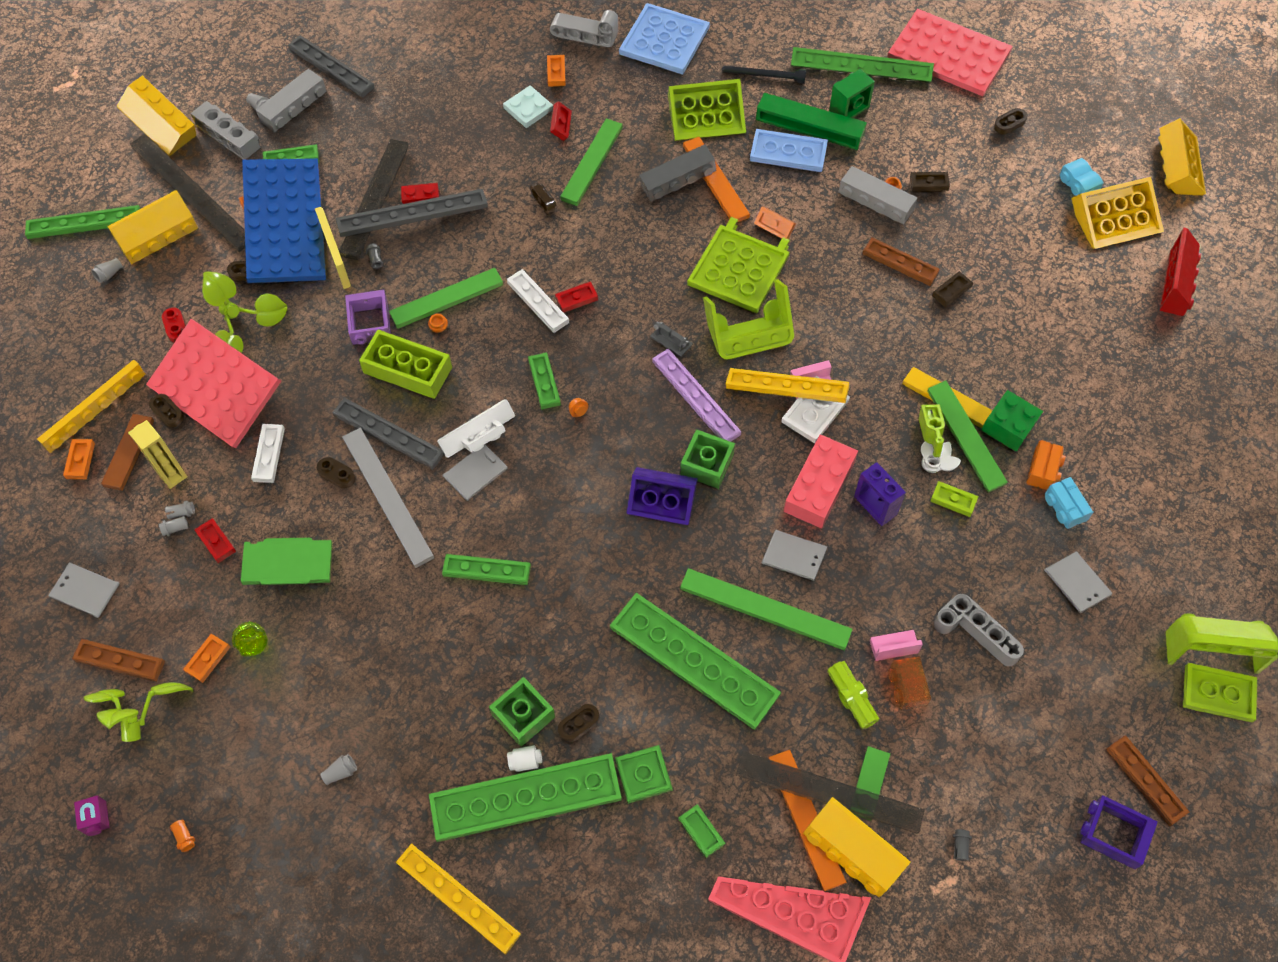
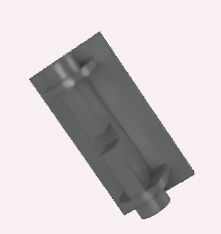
[650,322,693,357]

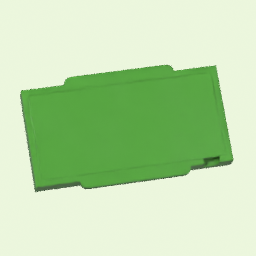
[241,538,332,585]

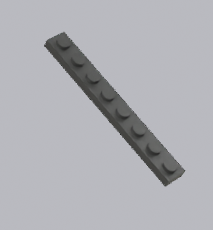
[335,189,488,237]

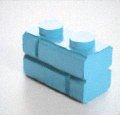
[1045,477,1094,529]

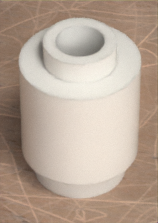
[507,745,542,772]

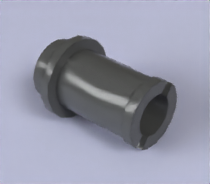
[365,243,383,269]
[952,829,972,861]

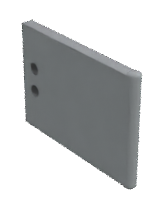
[443,444,508,501]
[761,530,827,581]
[1044,551,1113,613]
[48,562,120,618]

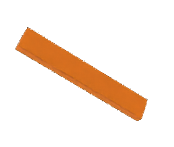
[683,137,750,223]
[768,750,847,892]

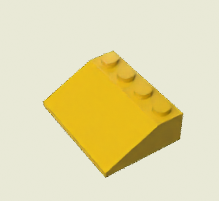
[1071,177,1164,249]

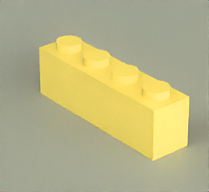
[128,420,188,489]

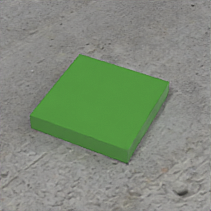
[615,745,672,804]

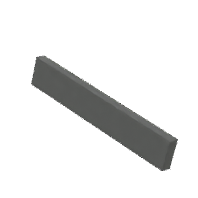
[288,35,375,98]
[332,397,444,470]

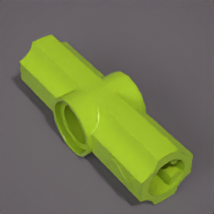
[827,661,879,730]

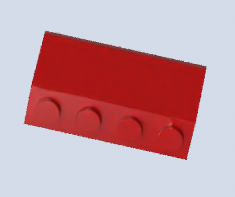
[1160,227,1201,316]

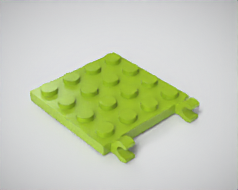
[687,217,790,313]

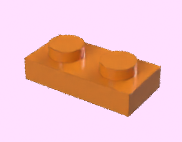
[547,55,566,87]
[754,206,796,239]
[63,439,95,480]
[183,634,231,683]

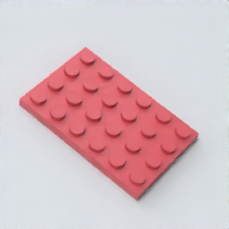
[887,9,1013,96]
[146,319,281,448]

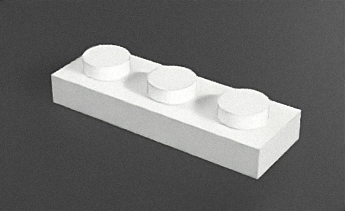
[251,424,285,483]

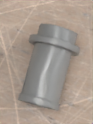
[165,500,195,520]
[159,516,189,536]

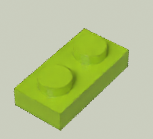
[930,481,979,517]

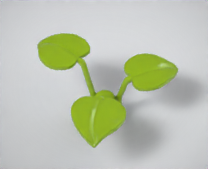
[202,272,287,353]
[83,682,194,742]

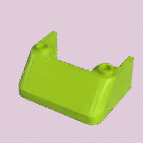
[703,279,794,359]
[1166,614,1278,674]

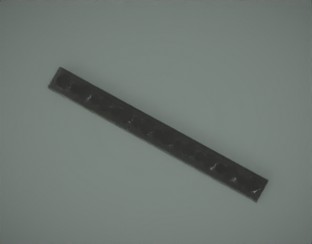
[130,134,245,253]

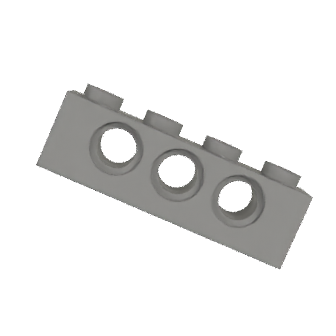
[190,101,261,160]

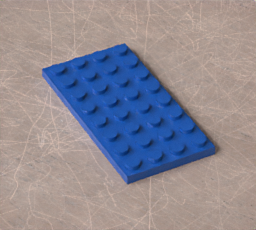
[242,158,326,283]

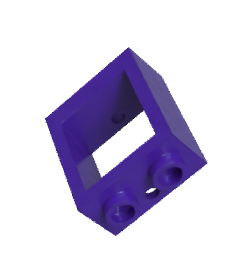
[854,462,906,526]
[1080,795,1158,870]

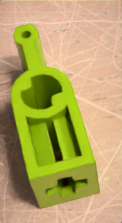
[919,404,945,457]

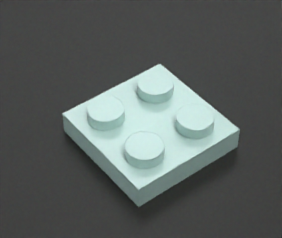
[503,86,553,128]

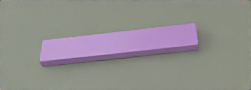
[652,349,741,442]

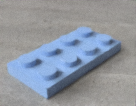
[750,129,828,172]

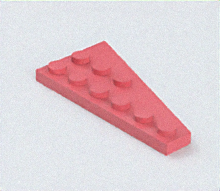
[708,877,871,962]

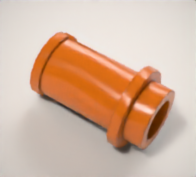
[170,820,195,852]

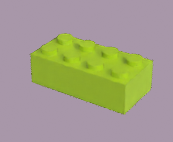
[359,330,452,399]

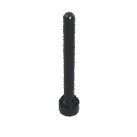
[722,66,806,84]

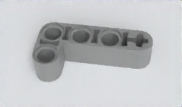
[549,10,619,47]
[934,594,1024,666]

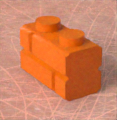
[1026,440,1066,490]

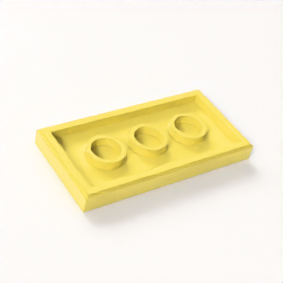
[315,207,351,289]

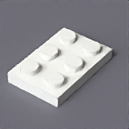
[781,376,850,443]

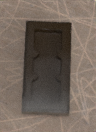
[932,271,973,308]

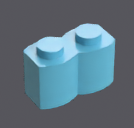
[1060,158,1103,196]

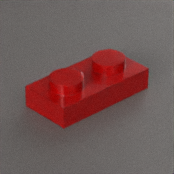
[550,101,572,141]
[401,183,439,204]
[555,281,598,313]
[195,518,236,563]

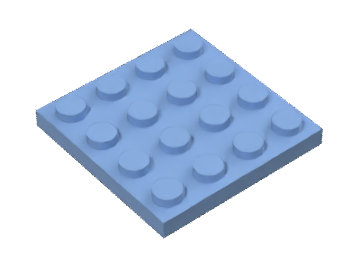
[619,3,710,74]

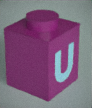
[74,795,110,836]

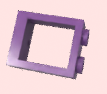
[345,290,391,345]

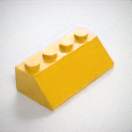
[117,75,196,156]
[1158,118,1206,196]
[107,190,198,265]
[803,797,911,898]

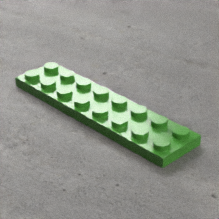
[610,593,781,730]
[429,753,622,842]

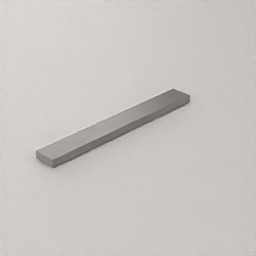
[342,428,434,568]

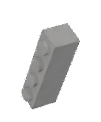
[256,69,327,133]
[839,166,917,225]

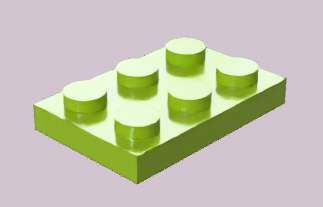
[1183,663,1257,723]

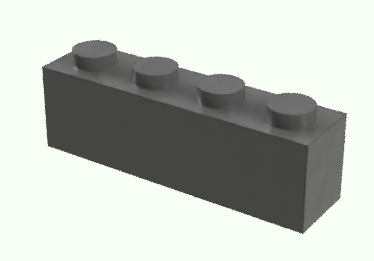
[639,144,716,202]

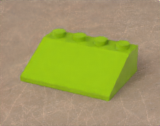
[668,79,746,141]

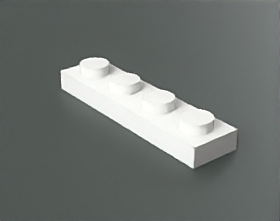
[507,269,569,333]

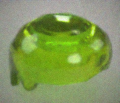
[232,621,268,656]

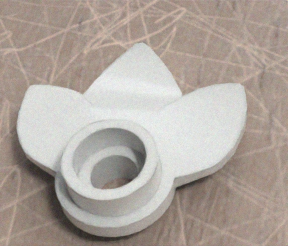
[921,442,961,473]

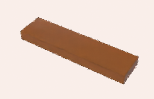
[862,237,940,286]
[101,414,154,491]
[72,639,165,682]
[1106,735,1190,827]

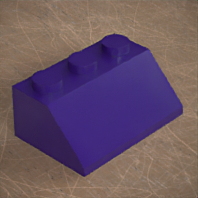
[627,467,698,525]

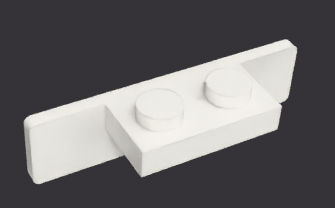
[437,399,515,458]

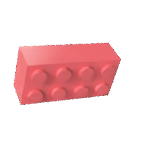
[784,434,858,529]

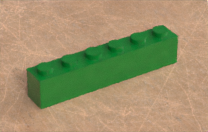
[756,93,867,150]

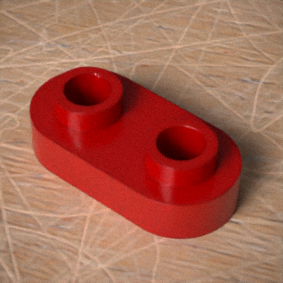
[162,308,186,343]

